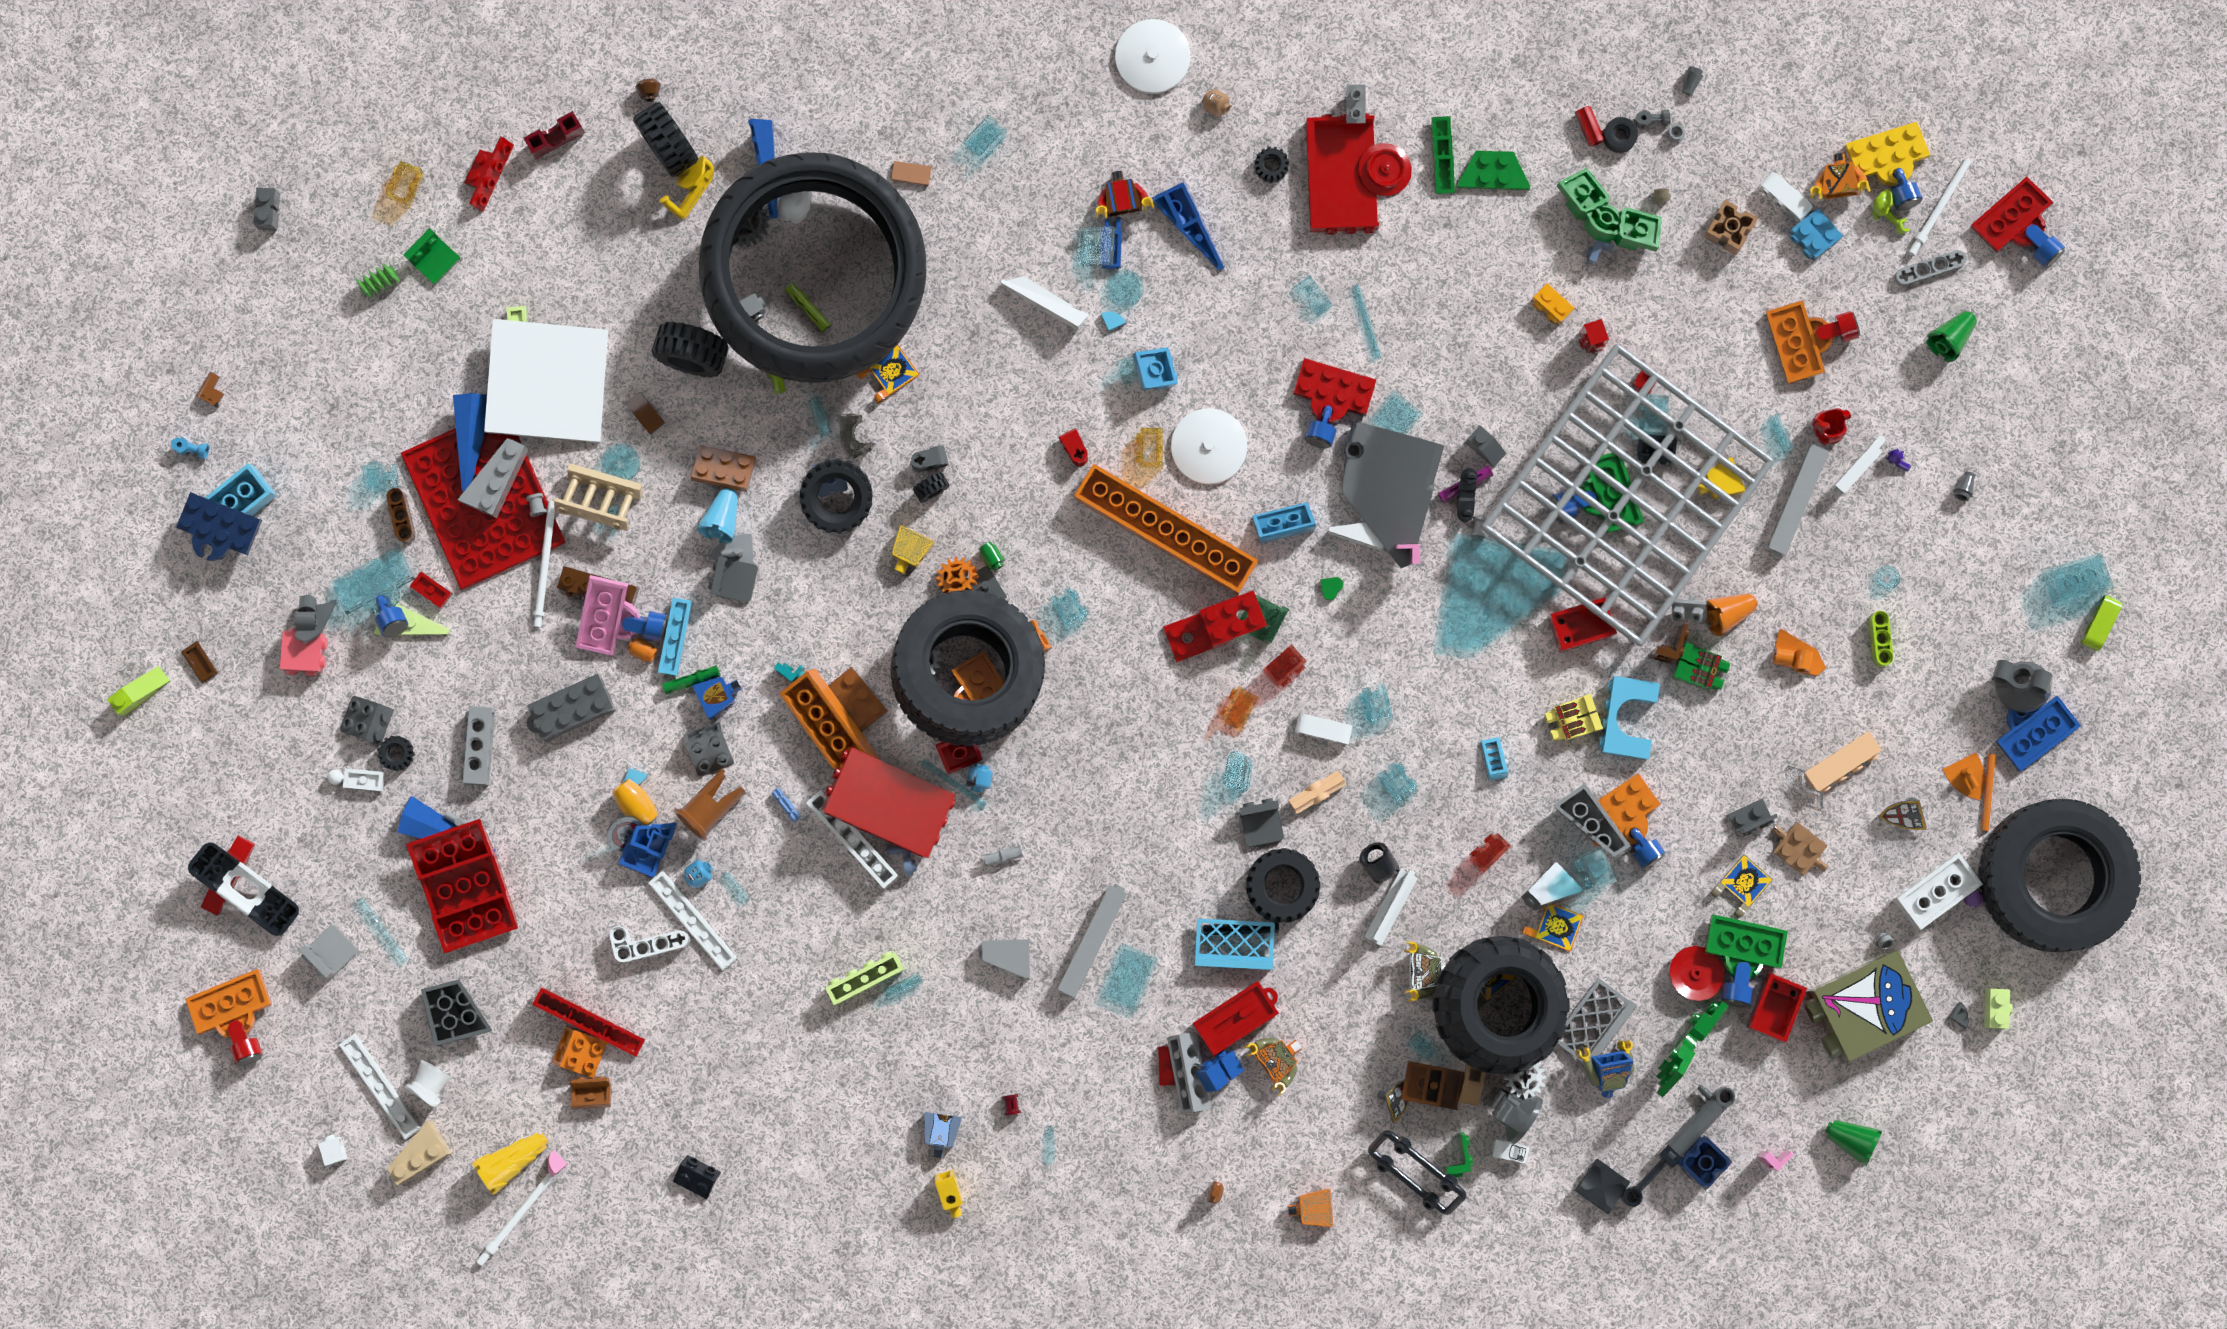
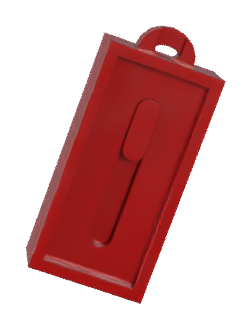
[1192,981,1279,1056]

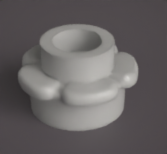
[1666,124,1685,142]
[1875,933,1894,951]

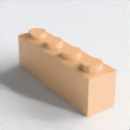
[1802,731,1882,794]

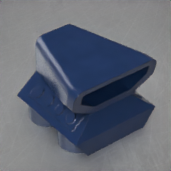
[1677,1135,1732,1191]

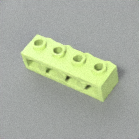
[825,951,905,1006]

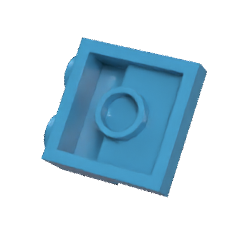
[1789,208,1843,261]
[1132,347,1178,391]

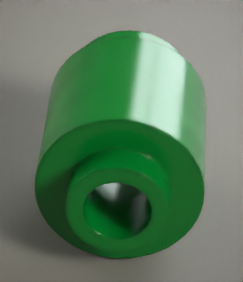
[978,542,1005,571]

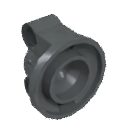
[1992,660,2053,713]
[1489,1088,1543,1145]

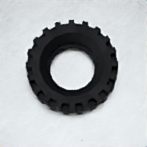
[799,458,873,534]

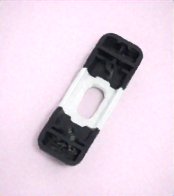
[188,842,299,936]

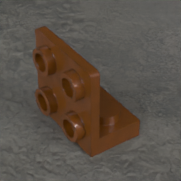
[1650,622,1690,665]

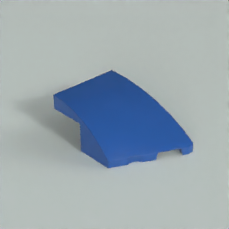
[617,822,677,878]

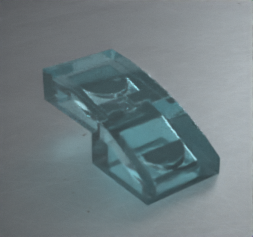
[1294,275,1333,317]

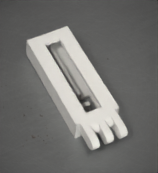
[1831,436,1885,497]

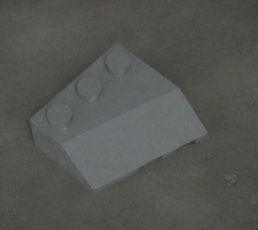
[421,979,493,1047]

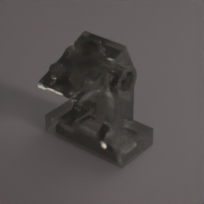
[837,413,875,458]

